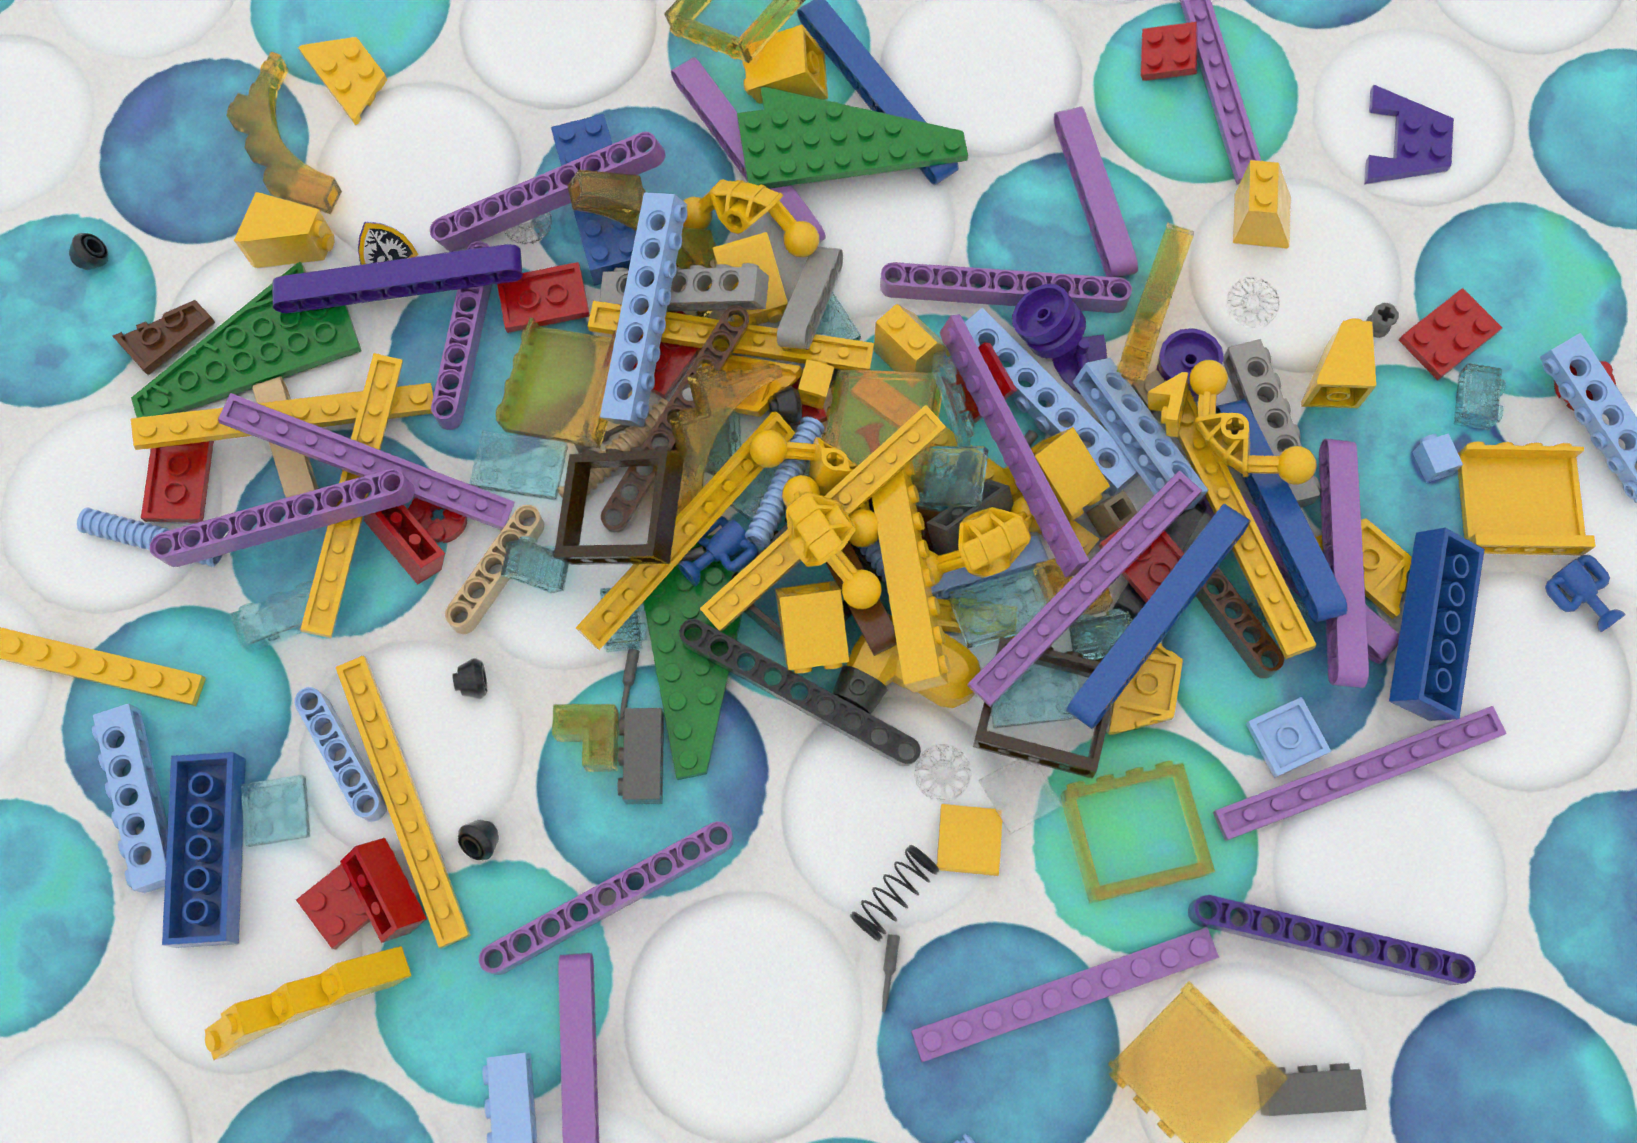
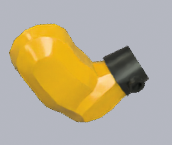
[832,614,981,714]

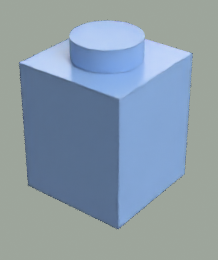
[1412,433,1463,483]

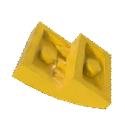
[937,804,1003,876]

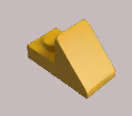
[1147,372,1189,437]

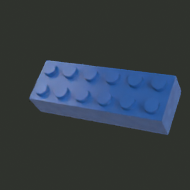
[551,114,637,286]
[1389,527,1485,721]
[162,752,246,948]

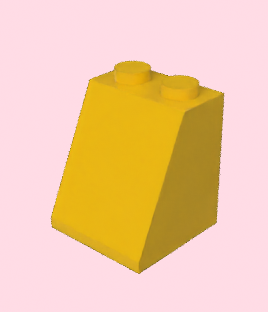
[742,24,828,104]
[1233,160,1291,248]
[234,192,335,268]
[712,232,788,325]
[874,304,950,389]
[1301,318,1376,408]
[1002,427,1110,521]
[775,581,849,673]

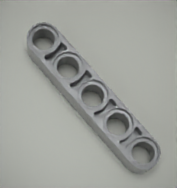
[777,247,843,349]

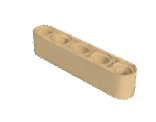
[253,376,319,498]
[445,505,544,634]

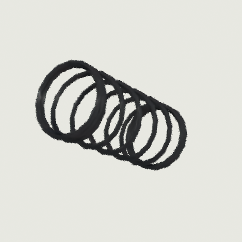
[850,845,939,942]

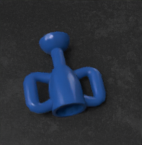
[677,516,758,587]
[1545,555,1626,632]

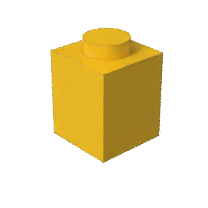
[798,359,834,409]

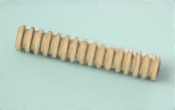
[557,398,678,498]

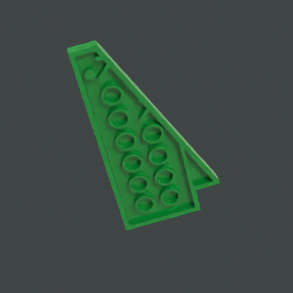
[737,87,968,189]
[131,262,362,418]
[643,534,747,780]

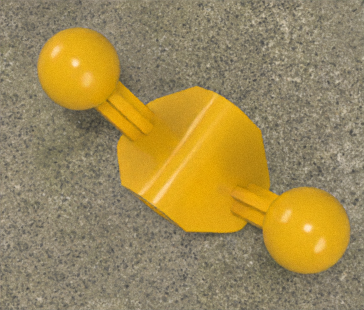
[683,179,819,258]
[1189,360,1317,485]
[750,430,879,547]
[782,475,881,609]
[926,496,1040,587]

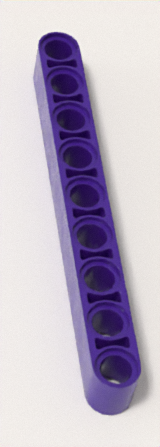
[272,244,523,313]
[1188,895,1476,985]

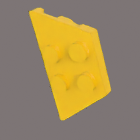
[298,37,387,125]
[698,350,803,417]
[1315,518,1412,619]
[1108,621,1183,735]

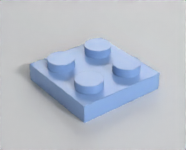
[1246,697,1331,778]

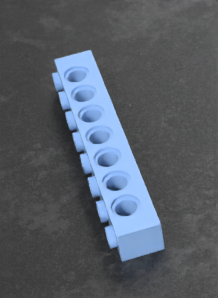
[600,192,687,427]
[965,308,1139,496]

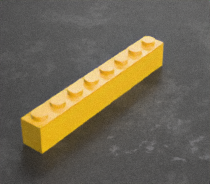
[865,458,951,692]

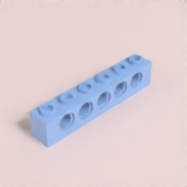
[1539,333,1637,503]
[1073,358,1208,510]
[92,703,168,893]

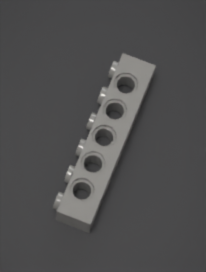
[600,263,769,312]
[1223,339,1321,508]

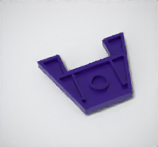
[1364,84,1454,185]

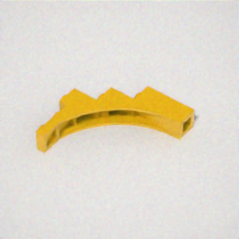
[204,946,412,1060]

